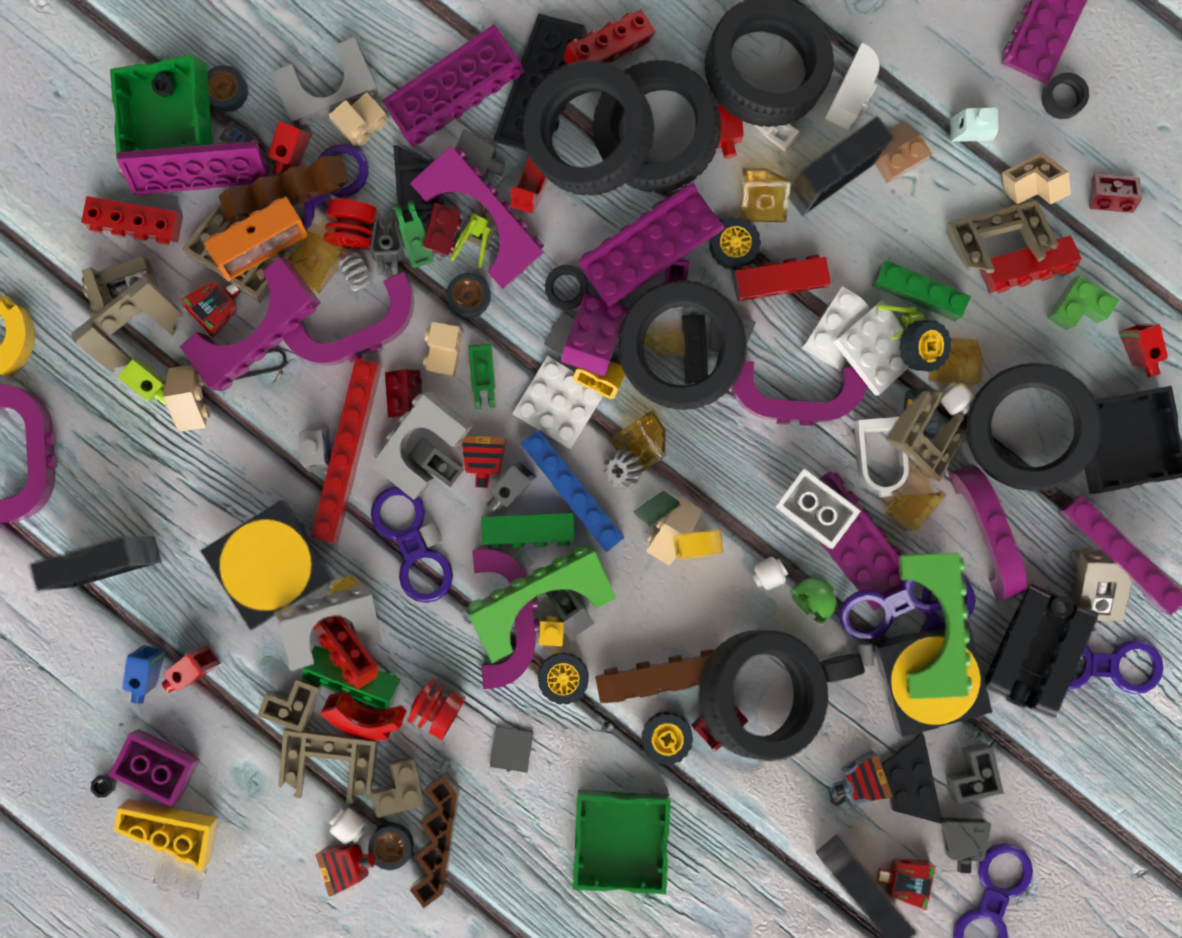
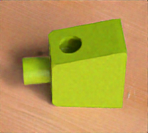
[117,359,166,407]

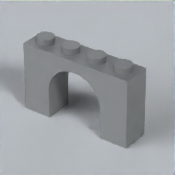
[271,37,379,128]
[372,391,473,500]
[274,585,381,671]

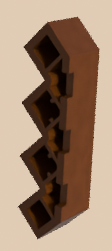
[219,156,349,222]
[595,649,714,703]
[410,771,460,909]

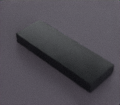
[682,315,708,384]

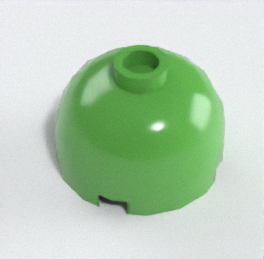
[790,578,836,624]

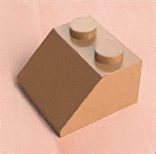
[875,122,932,184]

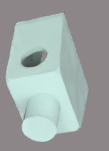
[950,107,999,142]

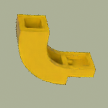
[0,295,35,377]
[673,529,724,559]

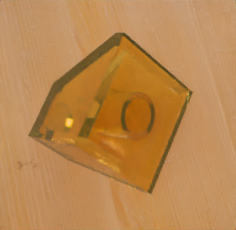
[741,168,791,222]
[288,231,343,294]
[928,338,983,385]
[609,411,666,473]
[885,492,946,531]

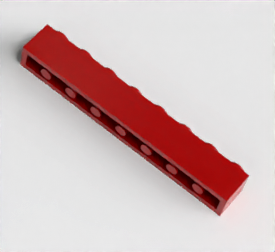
[311,358,382,543]

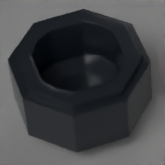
[151,73,176,98]
[91,774,116,798]

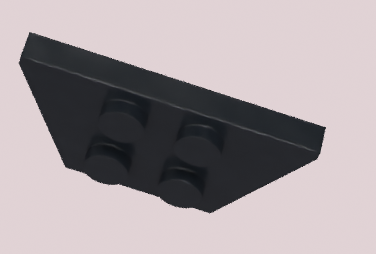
[393,145,444,232]
[882,734,943,823]

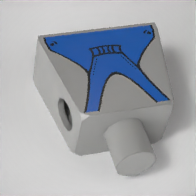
[299,427,331,472]

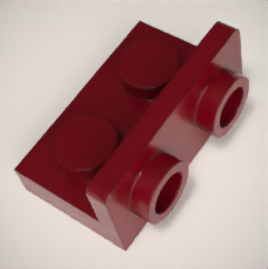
[1089,173,1143,213]

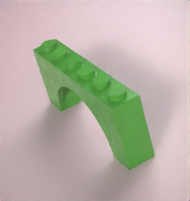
[465,545,616,663]
[898,552,972,699]

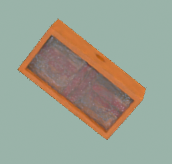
[204,197,308,281]

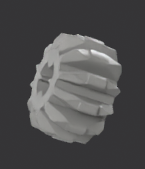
[338,250,372,291]
[603,449,643,489]

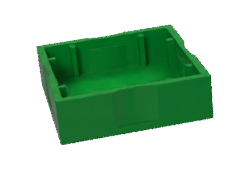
[110,55,213,158]
[573,790,671,895]

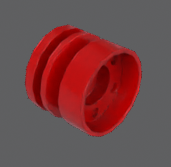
[323,199,377,250]
[407,678,466,741]

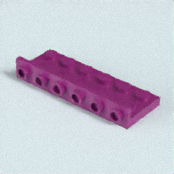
[1002,0,1087,84]
[382,24,524,147]
[116,141,270,195]
[578,183,724,307]
[819,471,916,611]

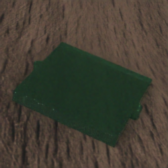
[633,490,681,526]

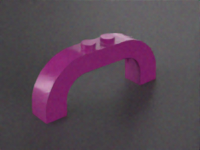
[282,272,414,366]
[730,361,867,426]
[0,384,58,523]
[948,464,1027,601]
[472,549,540,689]

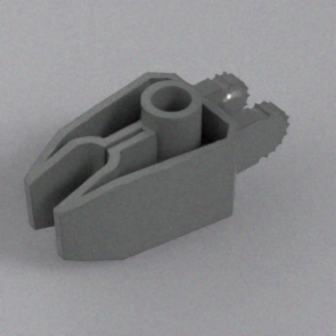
[370,213,405,275]

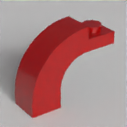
[510,155,547,213]
[320,691,407,740]

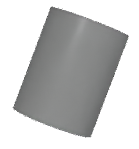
[419,523,442,548]
[856,644,874,666]

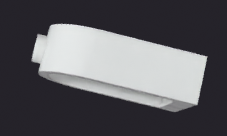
[854,417,909,497]

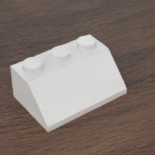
[801,286,871,372]

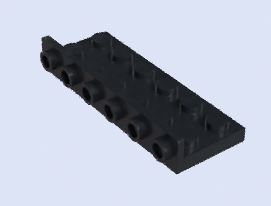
[493,13,588,151]

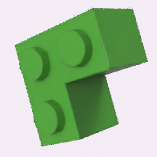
[1047,275,1119,330]

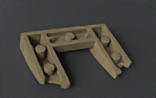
[946,200,1058,273]
[182,204,292,303]
[71,275,183,372]
[885,391,967,482]
[278,727,378,805]

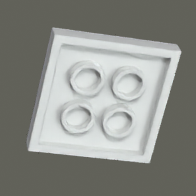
[834,300,909,396]
[512,356,603,450]

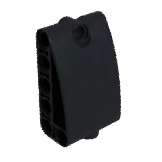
[984,583,1099,718]

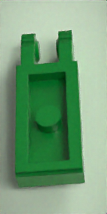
[394,200,434,268]
[468,344,495,409]

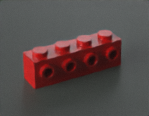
[563,9,656,65]
[81,196,183,245]
[979,235,1082,294]
[733,254,831,302]
[311,595,378,689]

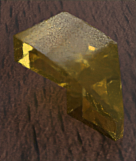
[644,332,685,357]

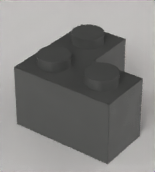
[946,743,1004,804]

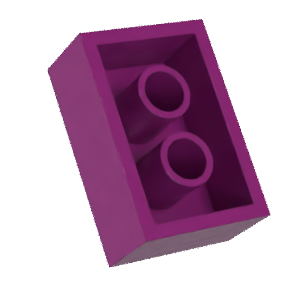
[561,293,628,376]
[108,729,200,806]

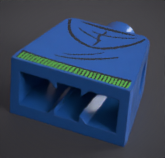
[122,645,166,704]

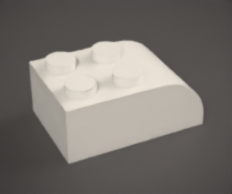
[824,43,879,130]
[775,469,860,549]

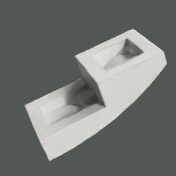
[753,124,800,152]

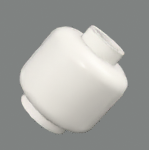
[940,382,975,416]
[752,557,788,591]
[329,809,364,844]

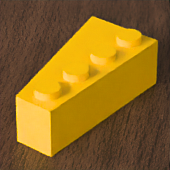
[114,799,218,872]

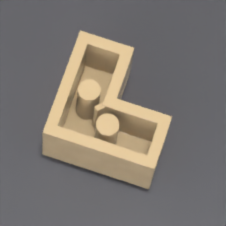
[328,92,388,147]
[1002,152,1071,204]
[423,322,464,378]
[163,364,210,432]
[646,496,703,566]

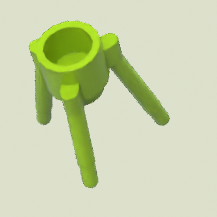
[451,214,491,268]
[877,304,925,339]

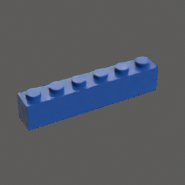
[520,429,624,552]

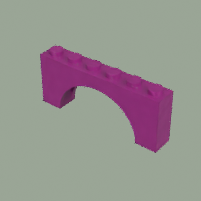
[410,146,545,289]
[180,257,321,391]
[1057,495,1182,615]

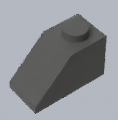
[408,437,464,487]
[546,589,594,636]

